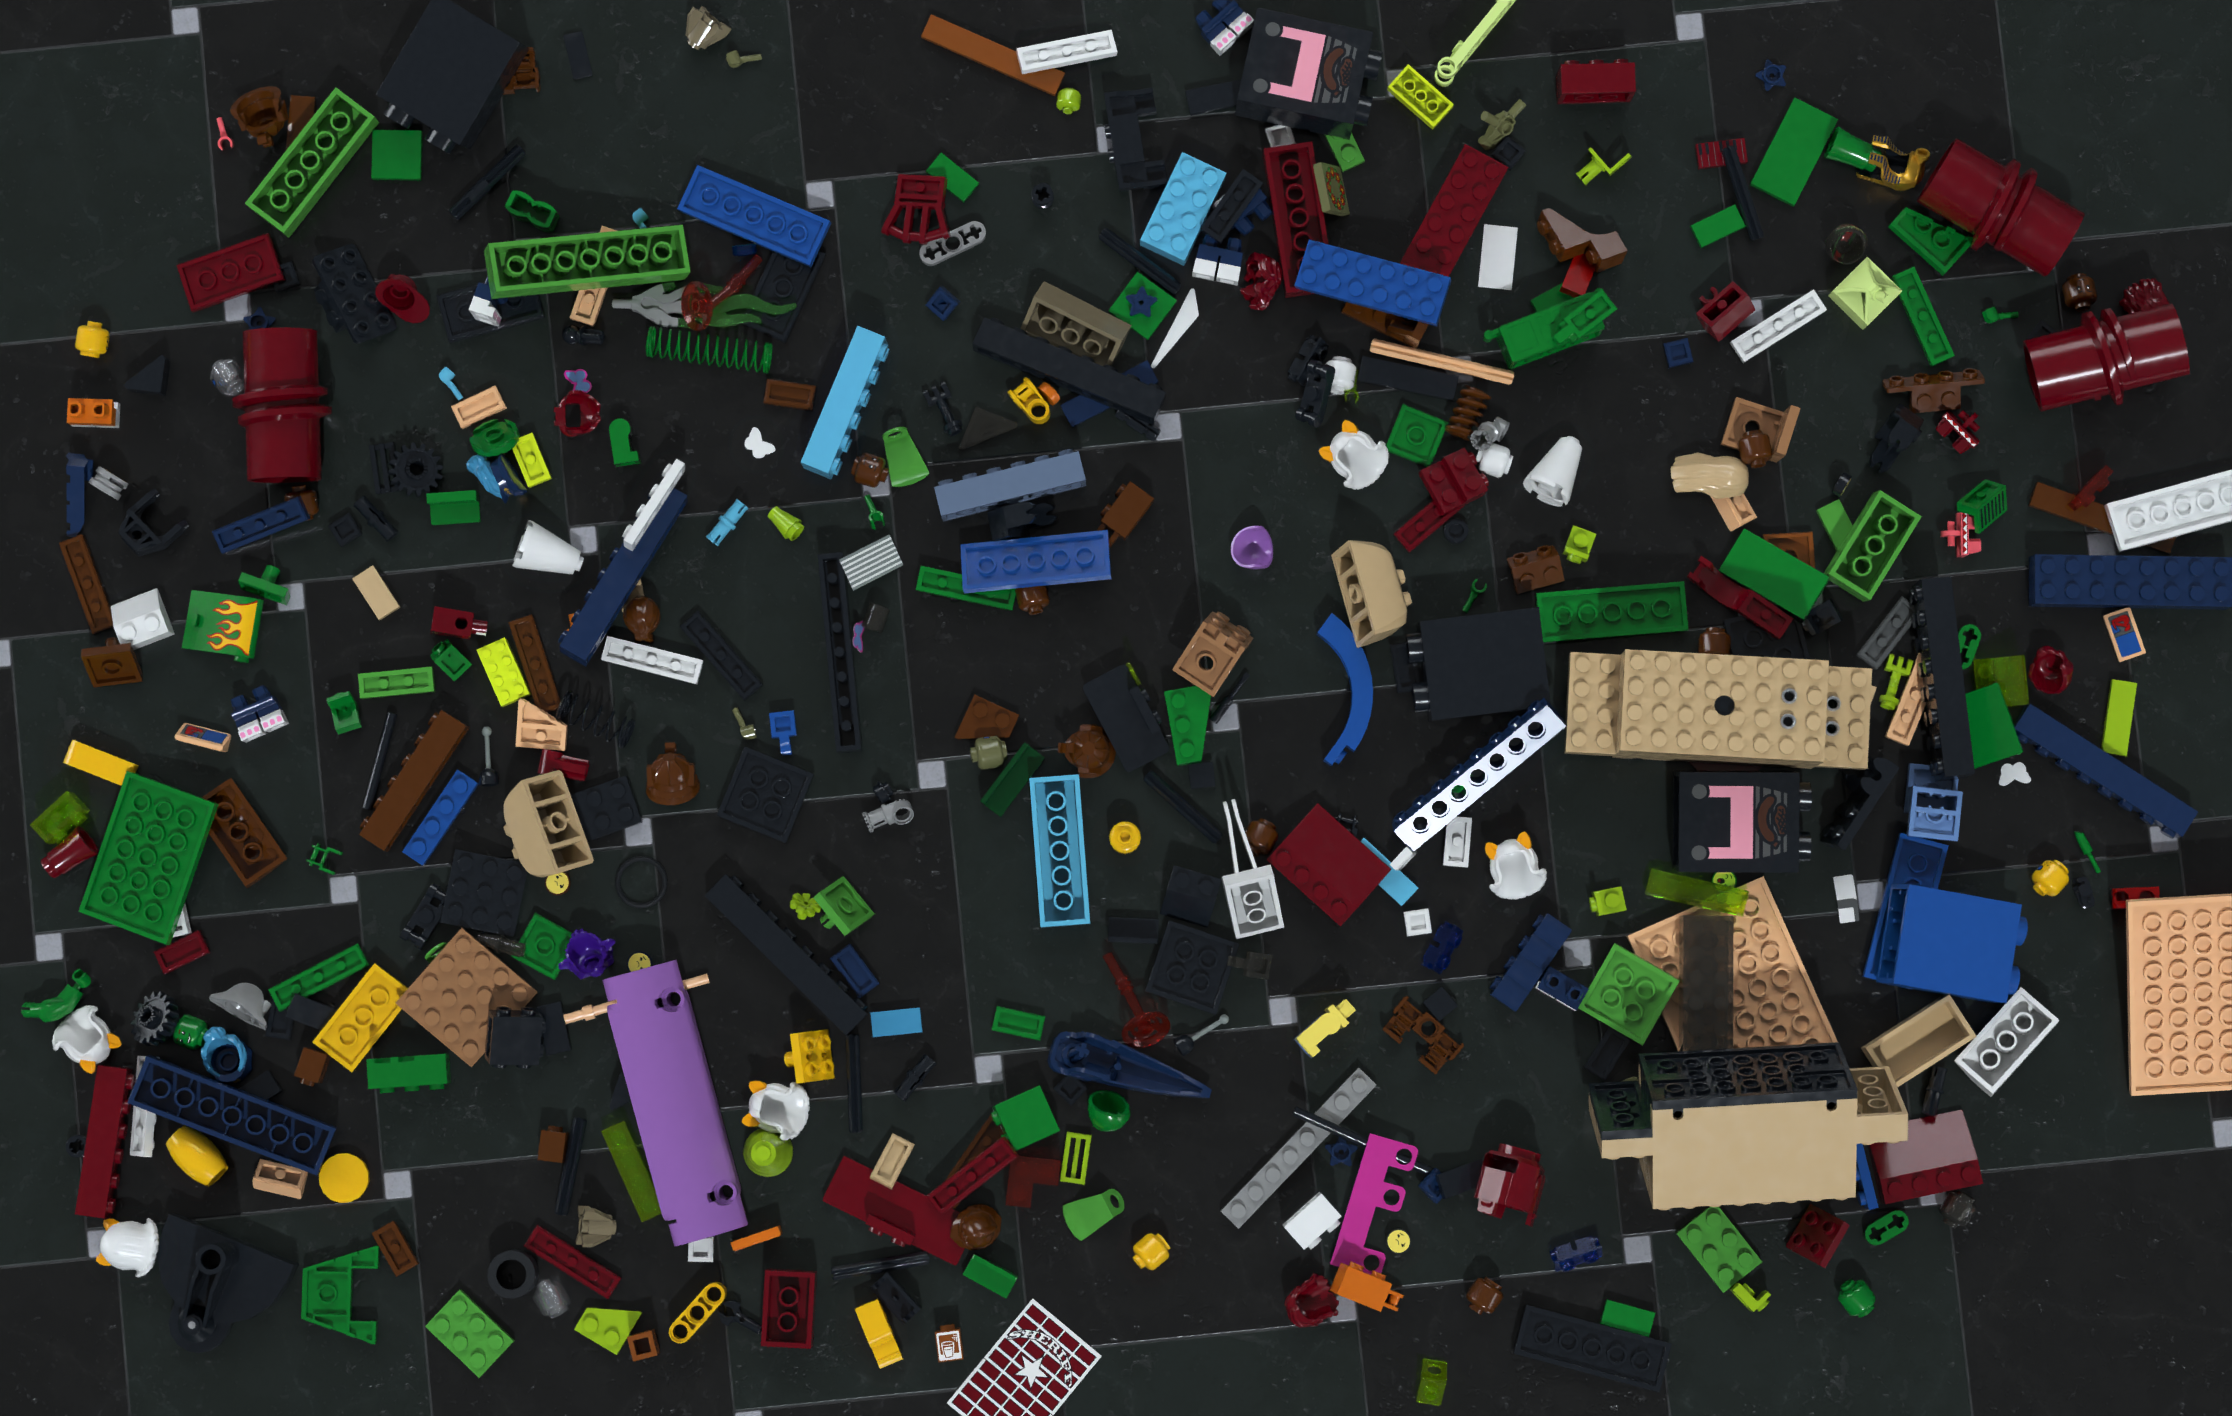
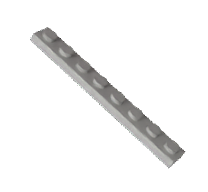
[1221,1067,1376,1229]

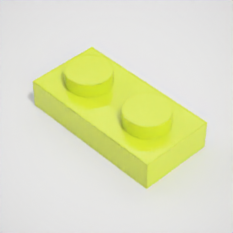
[512,433,552,488]

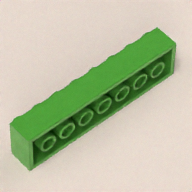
[484,225,691,299]

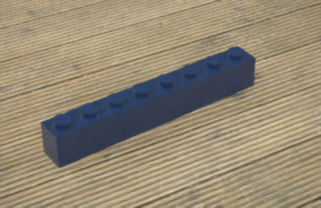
[558,488,687,666]
[2013,704,2198,839]

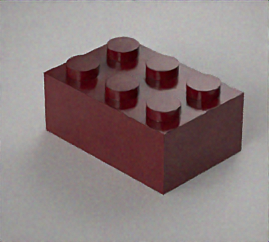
[1556,59,1636,104]
[761,1269,817,1349]

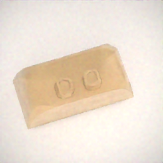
[1331,540,1412,648]
[503,770,594,877]

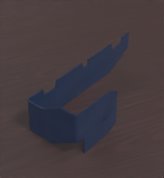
[66,453,93,537]

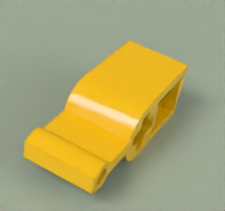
[855,1298,903,1369]

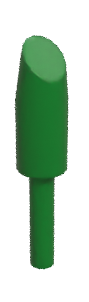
[2074,831,2101,873]

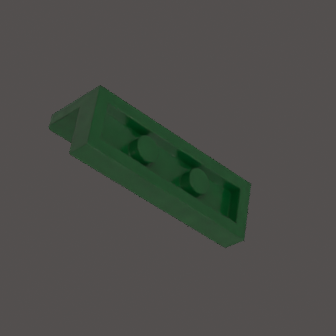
[980,742,1045,817]

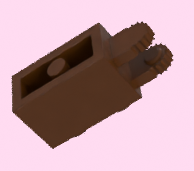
[1096,481,1154,548]

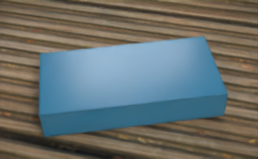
[870,1007,923,1037]

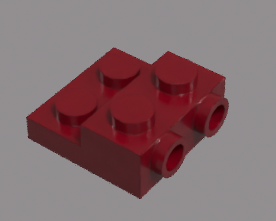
[1418,447,1489,516]

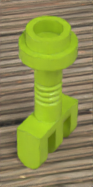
[1879,653,1913,710]

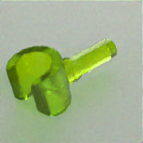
[1344,370,1359,403]

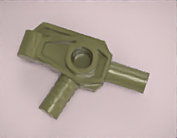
[1478,99,1526,150]

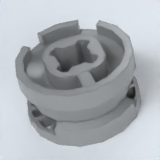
[88,466,129,500]

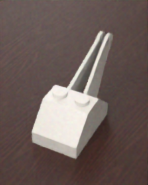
[1221,799,1284,939]

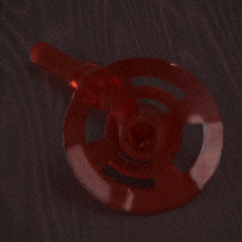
[681,254,763,331]
[1103,952,1170,1048]

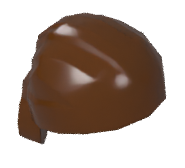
[623,596,661,643]

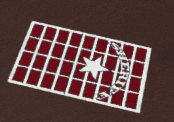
[947,1299,1101,1416]

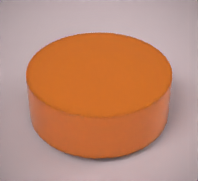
[1037,382,1060,406]

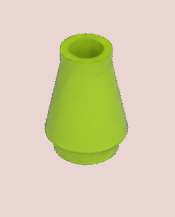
[767,506,804,541]

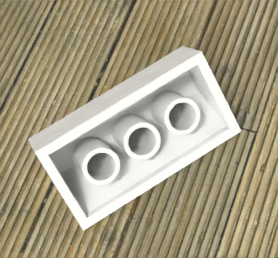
[1954,987,2059,1097]

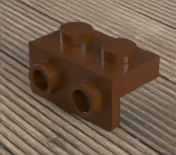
[1507,545,1565,594]

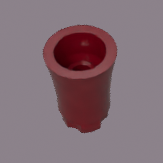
[41,826,99,878]

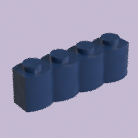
[1489,913,1572,1012]

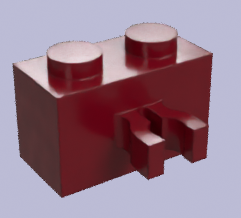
[1696,281,1755,342]

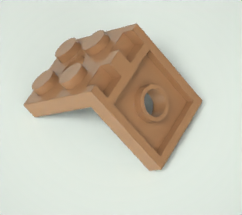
[1720,397,1800,463]
[1172,611,1254,697]

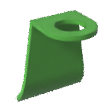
[882,427,929,487]
[1062,1189,1124,1241]

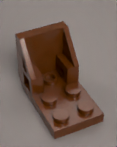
[1341,302,1429,348]

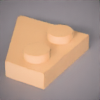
[515,698,568,751]

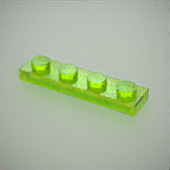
[1645,869,1749,917]
[601,1121,661,1222]

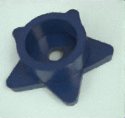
[1755,60,1786,91]
[1126,286,1158,317]
[243,307,275,330]
[1325,1137,1358,1166]

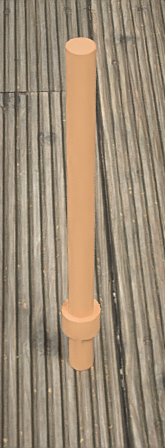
[563,974,710,1024]

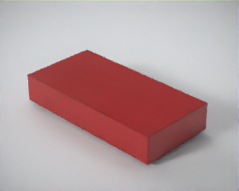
[1560,254,1595,298]

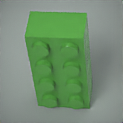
[1823,490,1922,602]

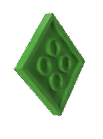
[1578,943,1680,1046]

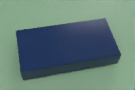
[830,944,880,998]

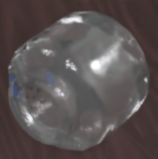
[209,359,244,396]
[533,1279,570,1318]

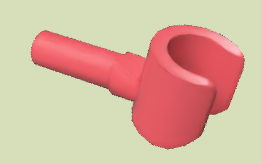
[216,117,234,151]

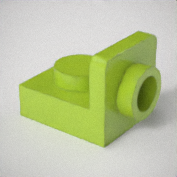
[1562,525,1596,564]
[1589,886,1627,917]
[1729,1283,1771,1312]

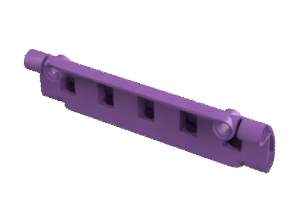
[602,959,748,1246]

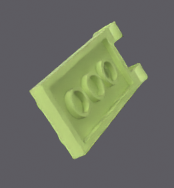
[1434,0,1516,87]

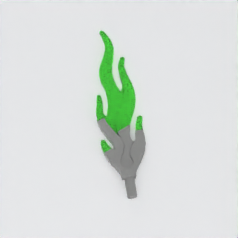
[612,282,797,329]

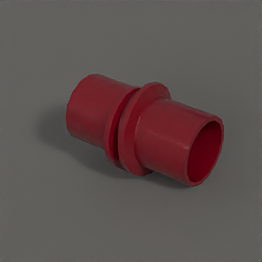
[1917,138,2085,277]
[2023,303,2190,412]
[232,327,332,483]

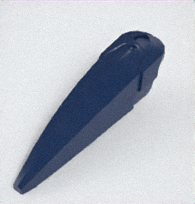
[1048,1031,1212,1098]

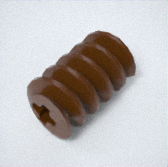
[1445,385,1491,441]

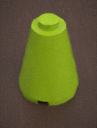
[743,1128,793,1177]

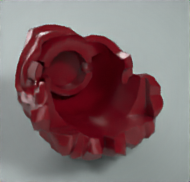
[1240,252,1282,310]
[2119,278,2170,314]
[1285,1273,1339,1327]

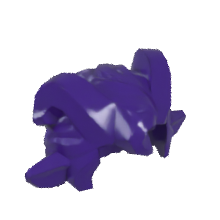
[558,929,616,980]

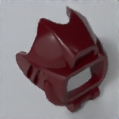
[554,390,601,437]

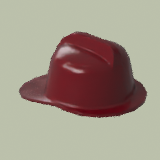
[375,274,430,323]

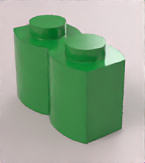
[505,191,560,233]

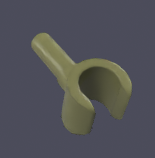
[726,50,762,68]
[732,708,756,740]

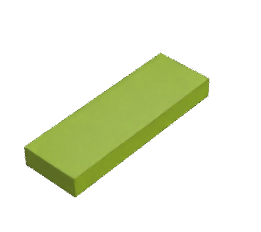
[2101,679,2137,757]

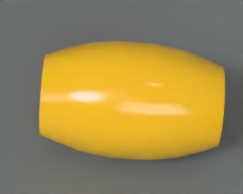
[166,1125,228,1187]

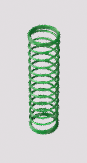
[646,326,773,374]

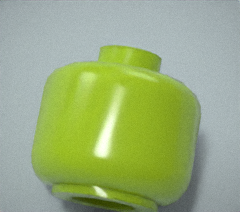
[1056,88,1081,114]

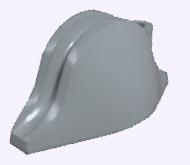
[209,983,271,1030]

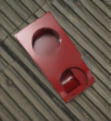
[2112,886,2160,909]

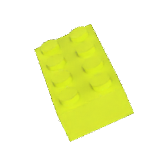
[1387,64,1454,130]
[477,637,531,707]

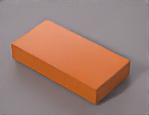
[730,1225,782,1251]

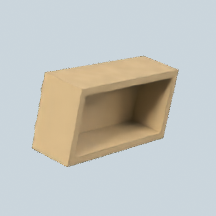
[1861,994,1977,1087]

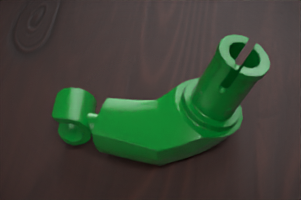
[21,969,91,1023]

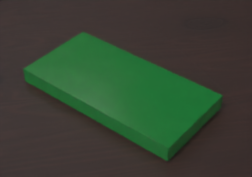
[1750,97,1838,207]
[1719,528,1830,621]

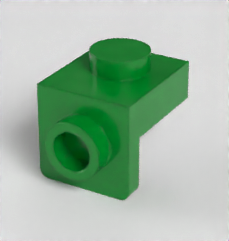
[326,691,362,735]

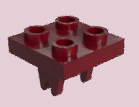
[1786,1204,1850,1268]

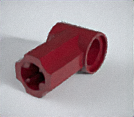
[537,749,590,781]

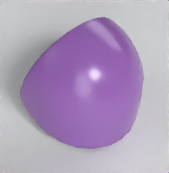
[1231,526,1273,569]

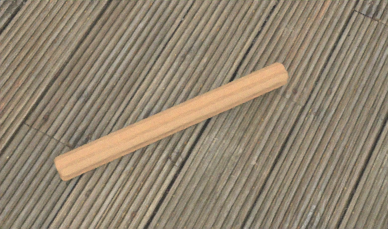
[1370,339,1514,385]

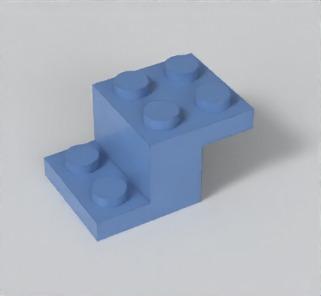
[1904,763,1963,842]

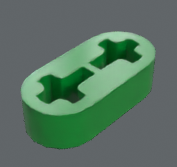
[1958,624,1981,670]
[1863,1210,1909,1245]

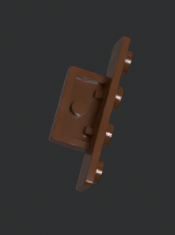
[1882,368,1985,413]

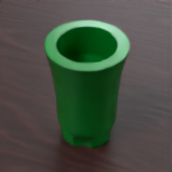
[1824,126,1882,172]

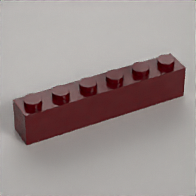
[75,1065,135,1219]

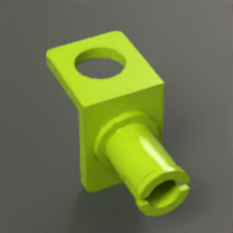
[1576,147,1632,185]

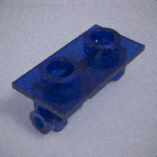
[1422,921,1463,975]
[1549,1235,1603,1272]

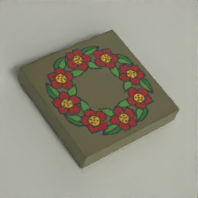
[1313,162,1350,216]

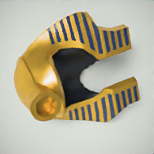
[1856,135,1930,191]

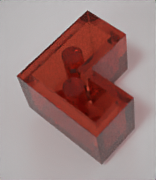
[1006,1155,1061,1208]

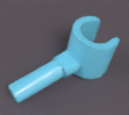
[632,208,649,229]
[439,367,463,401]

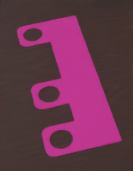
[1330,1133,1418,1274]

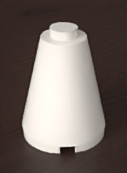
[1523,436,1582,507]
[512,520,584,575]

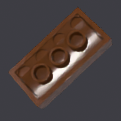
[202,778,287,888]

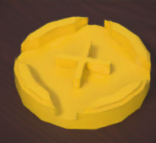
[319,1153,370,1203]

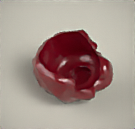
[2028,645,2073,694]

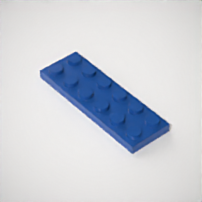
[677,165,831,267]
[1294,240,1451,326]
[960,530,1112,594]
[1862,833,1949,990]

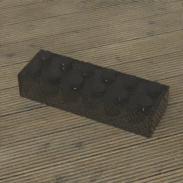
[1679,915,1733,1051]

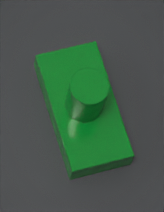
[238,565,291,606]

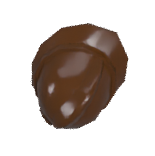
[950,1204,1002,1251]

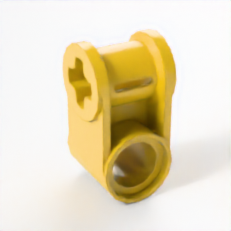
[1007,377,1050,425]

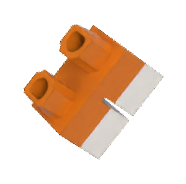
[67,398,120,428]

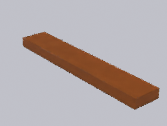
[921,14,1065,96]

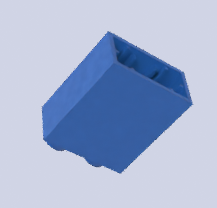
[1876,884,2028,1004]

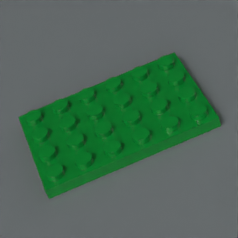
[78,771,219,945]

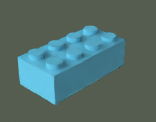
[1140,152,1227,266]

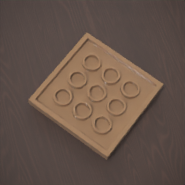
[395,927,537,1068]

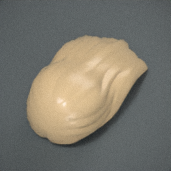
[1671,453,1749,499]

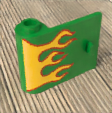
[182,590,264,663]

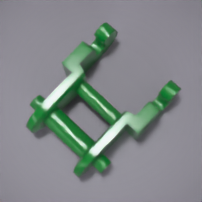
[306,843,343,875]

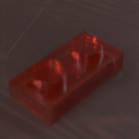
[2067,465,2114,511]

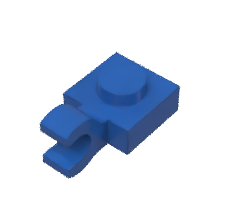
[769,710,797,756]

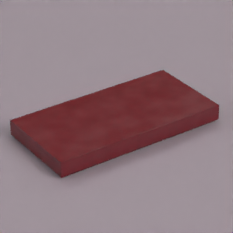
[176,233,285,312]

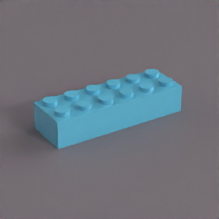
[801,326,890,479]
[1029,774,1090,928]

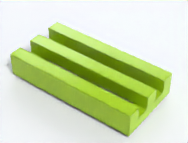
[1060,1132,1092,1185]

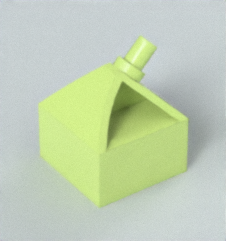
[1828,257,1902,330]

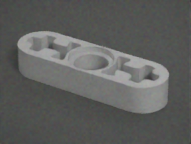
[919,221,986,266]

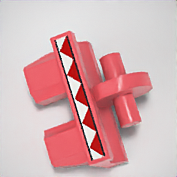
[1940,512,1981,558]

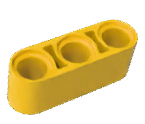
[63,739,139,786]
[669,1282,727,1343]

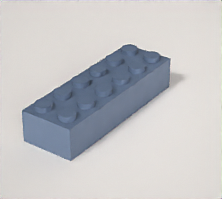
[934,449,1086,522]

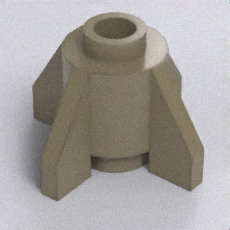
[686,6,731,50]
[576,1206,616,1247]

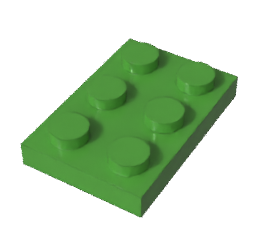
[1676,1206,1762,1293]
[425,1289,515,1378]

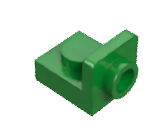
[430,639,472,682]

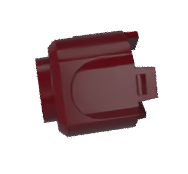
[1474,1143,1545,1227]

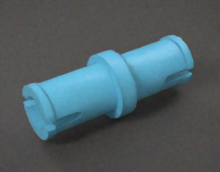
[706,498,749,546]

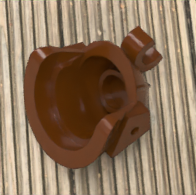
[230,86,289,148]
[1058,724,1116,778]
[646,742,700,805]

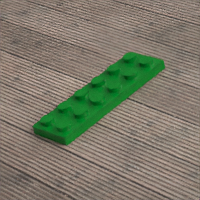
[1536,581,1689,643]

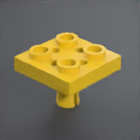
[784,1029,835,1084]

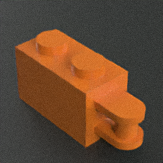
[1330,1261,1404,1312]

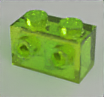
[30,791,90,844]

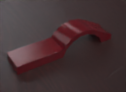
[1687,556,1794,640]

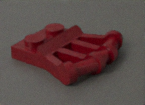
[881,174,951,245]

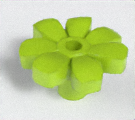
[790,893,821,920]

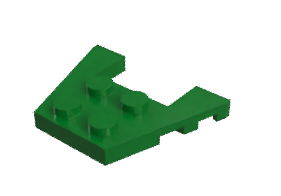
[301,1245,380,1344]

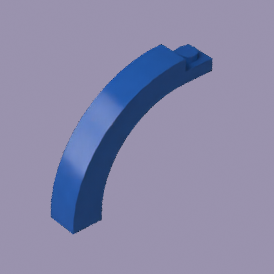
[1316,613,1373,766]

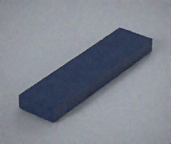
[1060,360,1159,428]
[212,496,310,554]

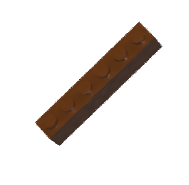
[359,710,470,852]

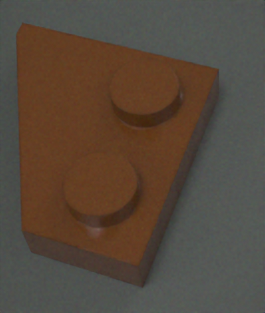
[955,694,1020,740]

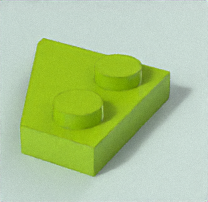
[574,1307,642,1355]

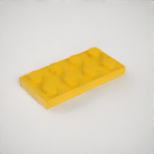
[313,963,407,1072]

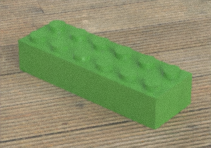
[245,87,379,238]

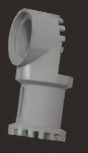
[1470,416,1510,451]
[862,799,914,833]

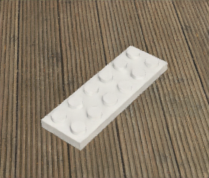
[2104,469,2232,552]

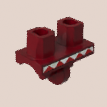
[1936,410,1980,454]

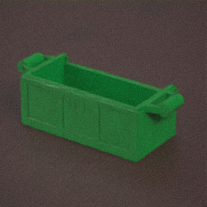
[1483,288,1605,370]

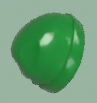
[1087,1090,1130,1132]

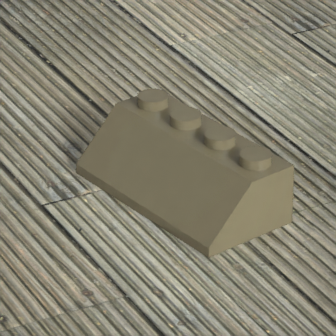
[1021,281,1132,366]

